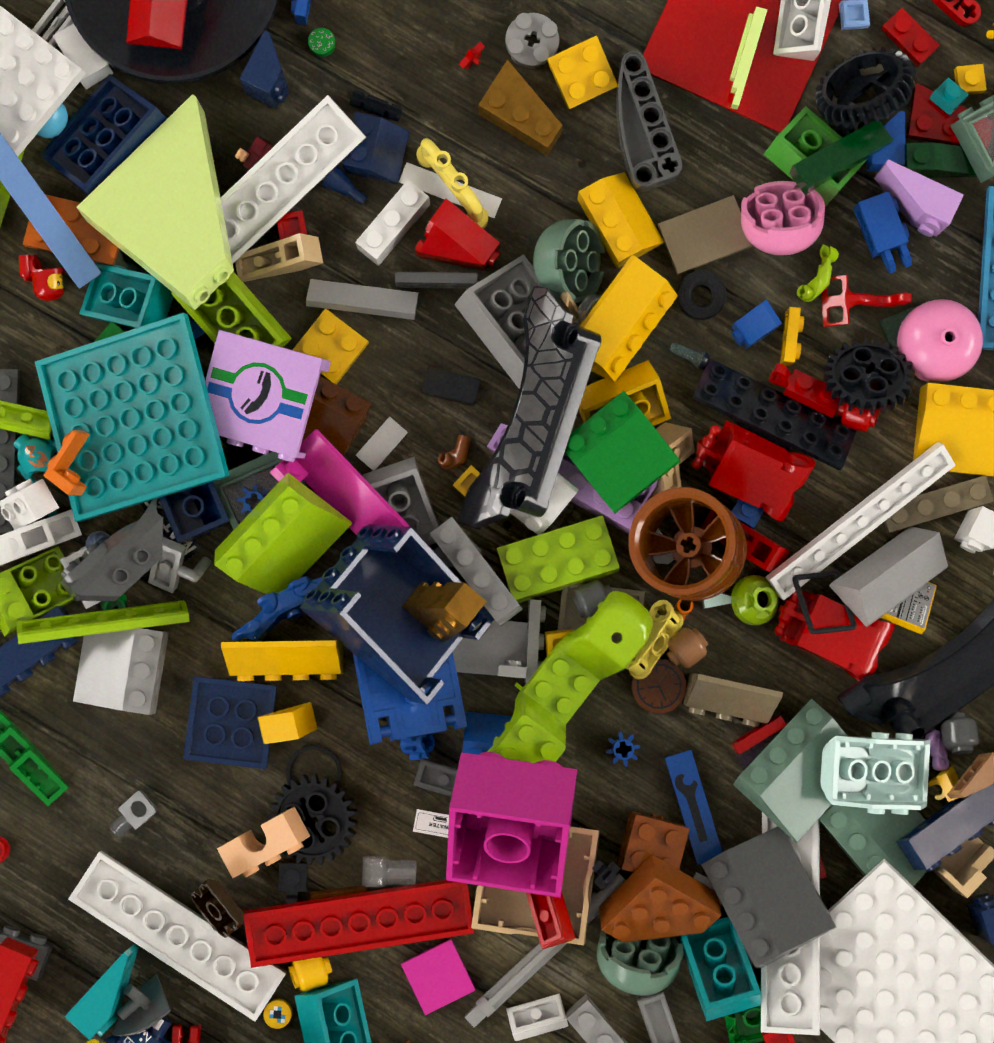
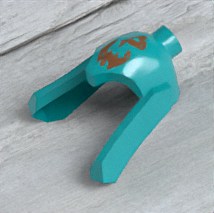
[13,434,57,517]

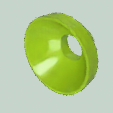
[731,575,779,625]

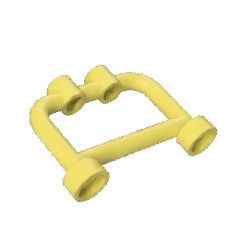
[416,138,488,228]

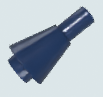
[321,165,368,205]

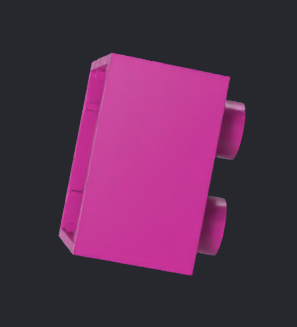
[446,752,577,898]

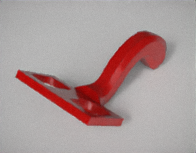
[822,275,912,327]

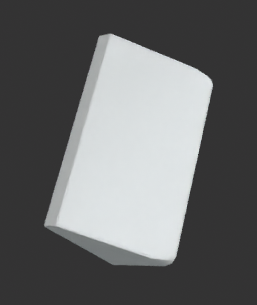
[506,994,569,1041]

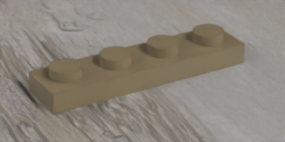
[884,475,994,533]

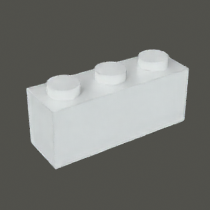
[355,180,430,266]

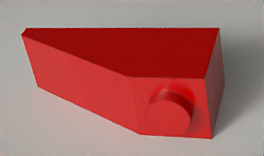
[701,510,791,572]

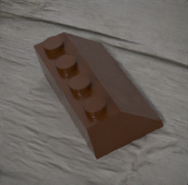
[302,376,371,456]

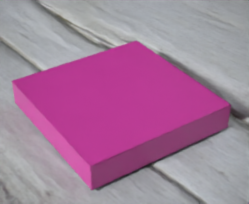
[401,938,476,1015]

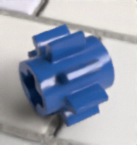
[237,483,269,513]
[605,731,640,767]
[400,734,435,760]

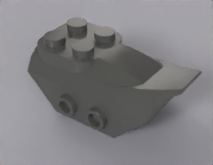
[61,498,163,602]

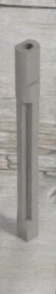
[465,873,626,1027]

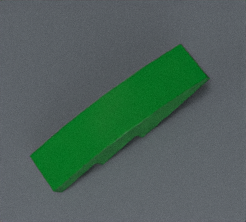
[0,710,69,806]

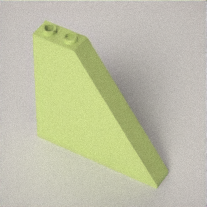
[77,94,234,310]

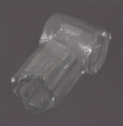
[362,856,417,887]

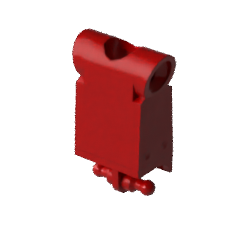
[692,420,816,521]
[774,590,896,681]

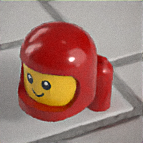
[19,255,66,301]

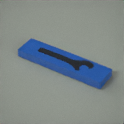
[664,749,722,865]

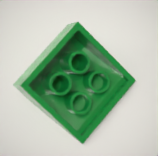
[564,391,681,514]

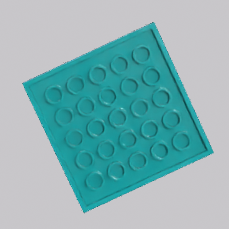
[35,313,230,522]

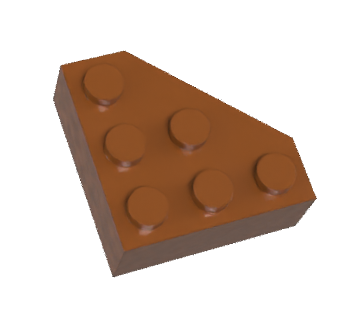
[599,855,722,943]

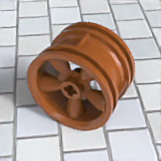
[628,487,747,601]

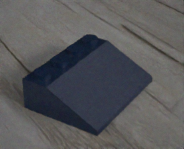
[40,74,167,196]

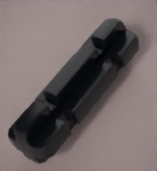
[350,90,402,122]

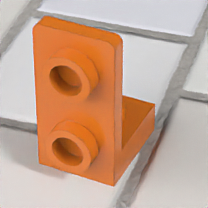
[43,429,89,496]

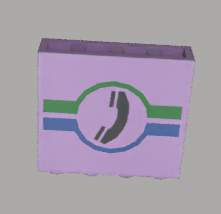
[205,330,331,462]

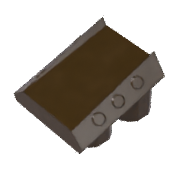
[191,879,244,938]

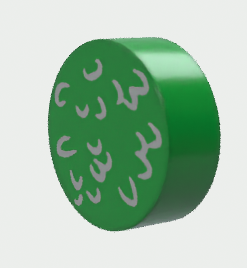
[308,28,336,57]

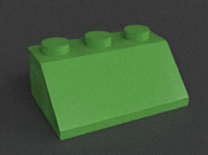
[763,106,867,207]

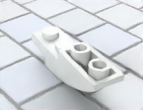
[0,509,82,566]

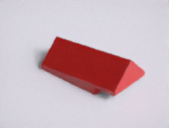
[126,0,188,49]

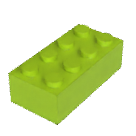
[171,271,292,347]
[497,515,620,603]

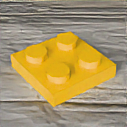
[546,35,618,109]
[293,309,369,385]

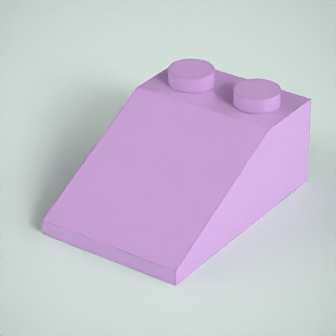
[874,159,963,237]

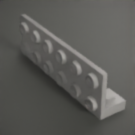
[453,620,528,678]

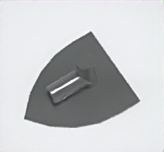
[112,975,171,1036]

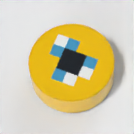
[263,999,292,1029]

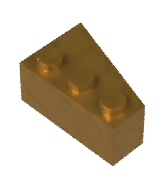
[478,60,562,156]
[402,581,487,642]

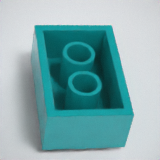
[679,917,761,1022]

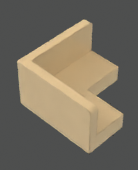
[651,422,695,498]
[932,837,994,898]

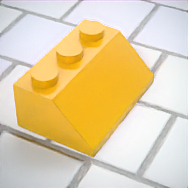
[577,172,664,269]
[579,360,671,426]

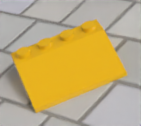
[913,383,994,477]
[221,640,344,681]

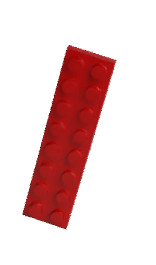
[243,880,474,968]

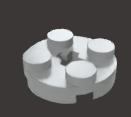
[505,13,559,69]

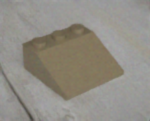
[683,673,783,727]

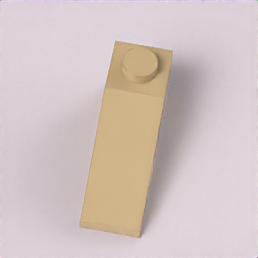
[235,233,323,282]

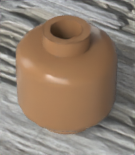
[666,627,708,668]

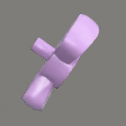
[925,729,949,771]

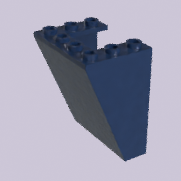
[299,524,494,705]

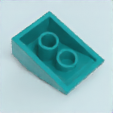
[79,263,174,330]
[65,943,139,1040]

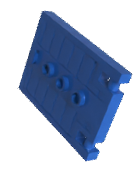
[353,652,467,745]

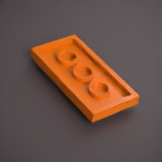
[23,194,118,267]

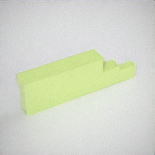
[729,6,767,110]

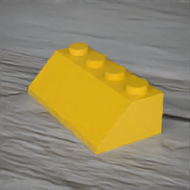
[580,255,678,382]

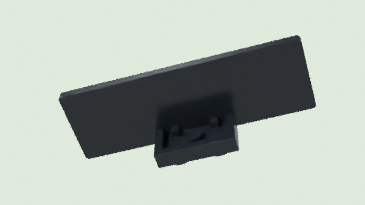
[692,359,856,470]

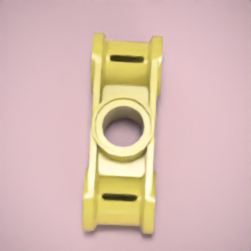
[625,600,683,680]

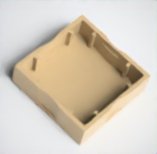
[471,827,600,945]

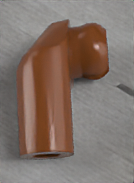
[438,435,471,470]

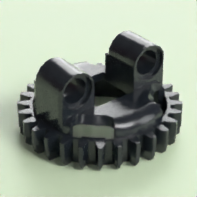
[815,47,917,136]

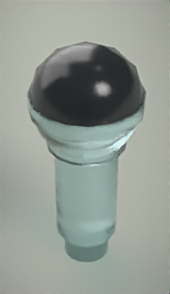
[670,343,710,369]

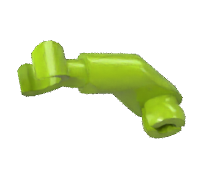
[797,244,839,302]

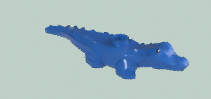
[232,576,323,642]

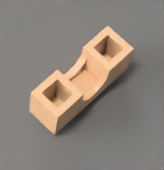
[217,806,310,878]

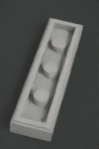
[306,279,418,320]

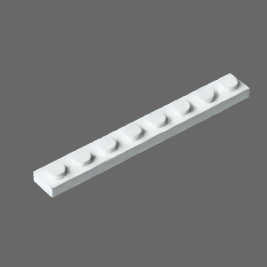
[766,442,956,600]

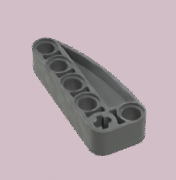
[616,51,682,192]

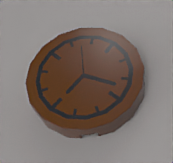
[631,659,686,714]

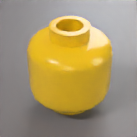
[289,956,332,992]

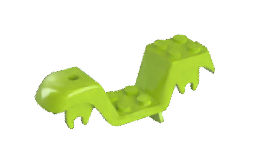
[487,591,653,763]

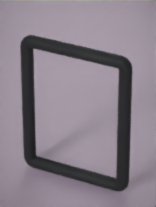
[792,571,857,634]

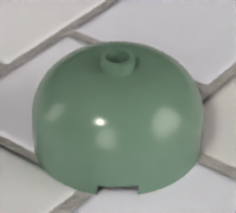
[533,219,605,302]
[597,930,683,996]

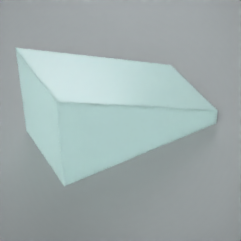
[702,594,731,609]

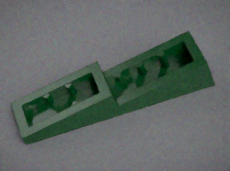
[789,120,894,195]

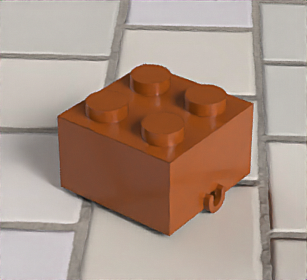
[616,810,690,872]

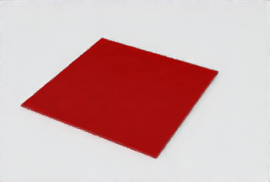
[637,0,843,133]

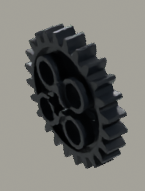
[823,338,915,416]
[267,774,358,866]

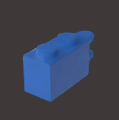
[853,191,912,273]

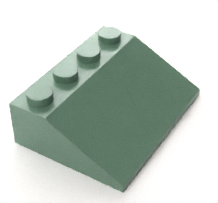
[733,699,847,843]
[819,805,927,887]

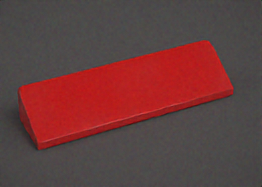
[526,891,575,949]

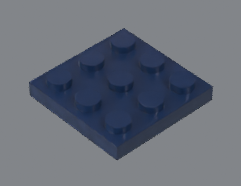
[183,676,278,769]

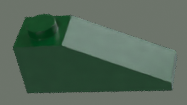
[904,143,977,178]

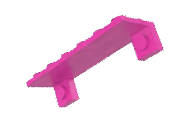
[270,429,432,550]

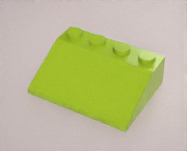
[214,473,352,595]

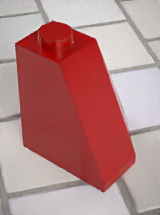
[415,199,501,270]

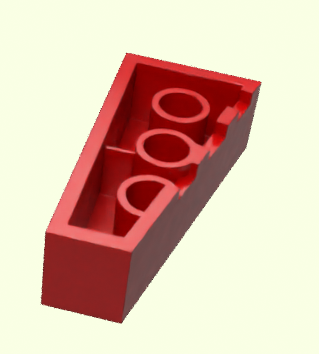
[0,937,39,1043]

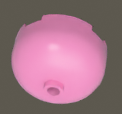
[741,181,825,255]
[896,299,983,383]

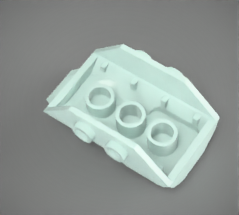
[820,732,931,815]

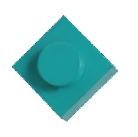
[929,77,969,115]

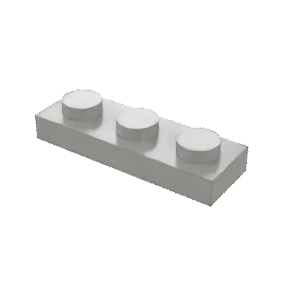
[524,599,546,683]

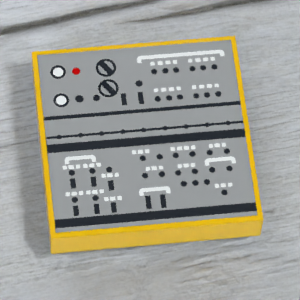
[881,582,937,635]

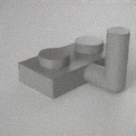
[148,537,211,593]

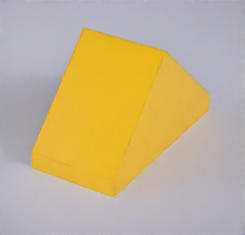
[257,702,317,744]

